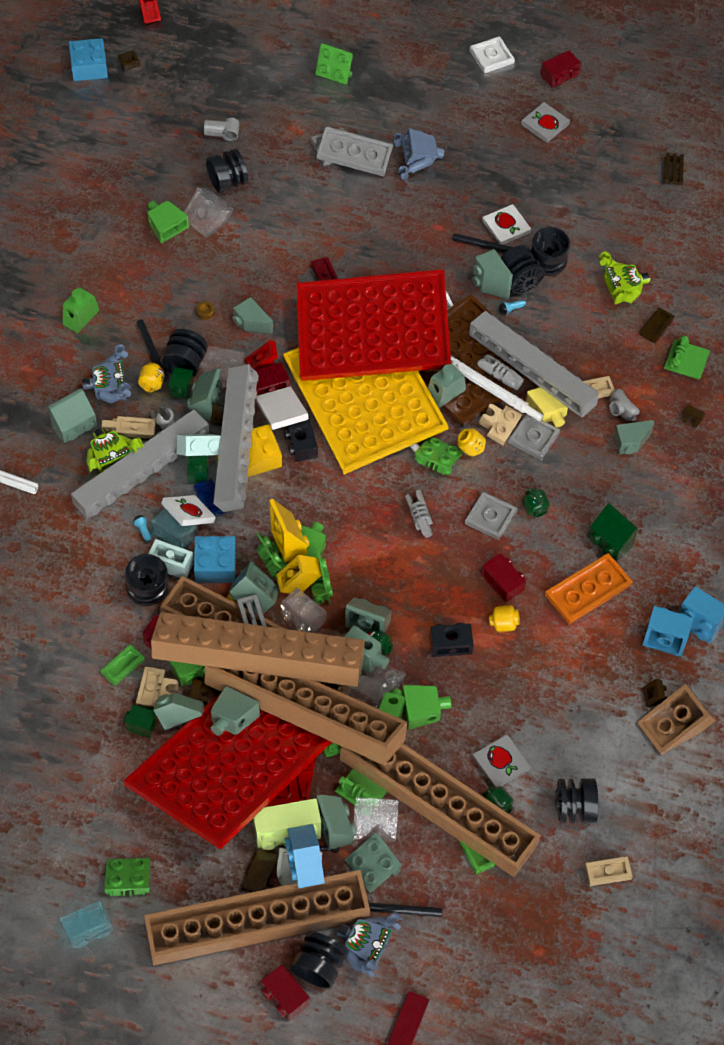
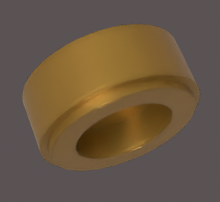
[196,301,215,320]

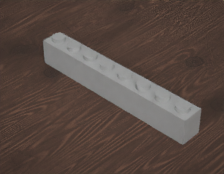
[470,311,599,418]
[214,364,258,512]
[71,410,209,519]

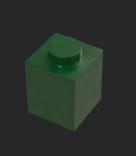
[168,367,194,399]
[187,456,208,484]
[124,705,158,738]

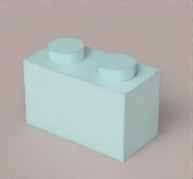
[177,434,221,456]
[148,539,194,578]

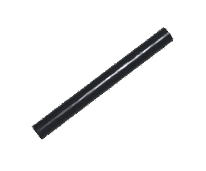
[452,233,513,252]
[137,320,168,381]
[368,902,442,917]

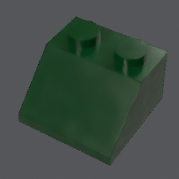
[588,503,638,562]

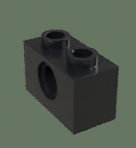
[284,416,318,462]
[429,623,474,657]

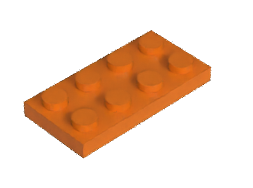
[545,553,633,624]

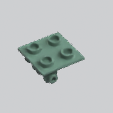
[345,832,402,894]

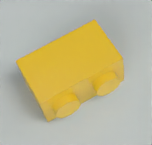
[276,555,322,595]

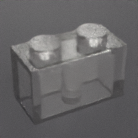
[280,588,327,633]

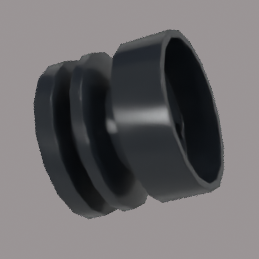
[206,148,248,193]
[531,227,570,276]
[500,245,545,294]
[160,329,208,377]
[125,554,168,606]
[555,778,598,824]
[290,931,348,989]

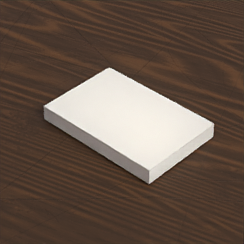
[255,386,309,430]

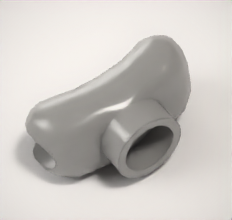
[609,388,640,421]
[150,406,175,431]

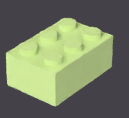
[253,799,321,850]

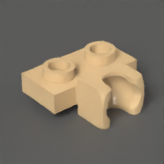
[479,404,522,445]
[136,667,178,710]

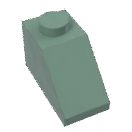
[232,297,273,334]
[614,420,654,454]
[154,693,204,730]

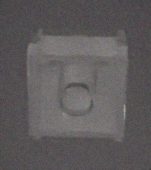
[184,187,234,238]

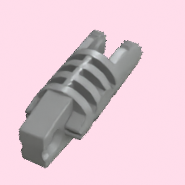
[477,354,524,390]
[405,489,433,538]

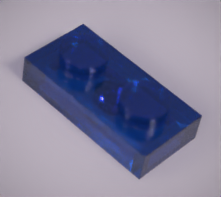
[194,479,227,517]

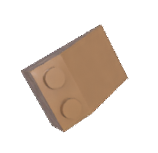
[637,684,716,755]

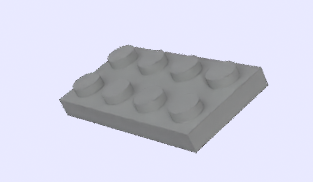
[317,127,393,176]

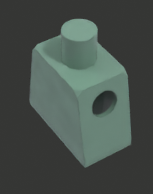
[428,364,466,408]
[345,625,389,672]
[211,686,260,736]

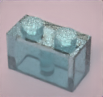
[150,508,198,550]
[60,900,113,949]

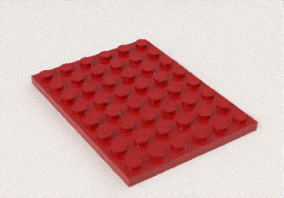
[297,269,451,381]
[124,692,332,850]

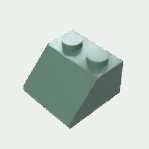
[472,249,513,299]
[187,368,222,421]
[48,388,97,444]
[229,561,279,614]
[345,598,392,633]
[316,795,356,850]

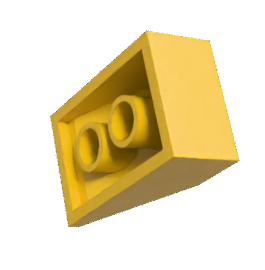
[216,424,282,477]
[269,499,309,563]

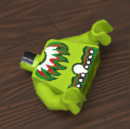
[598,251,650,304]
[86,428,144,474]

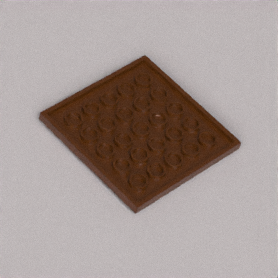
[418,294,529,427]

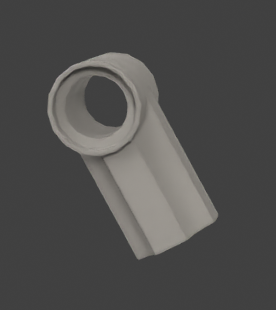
[204,118,240,141]

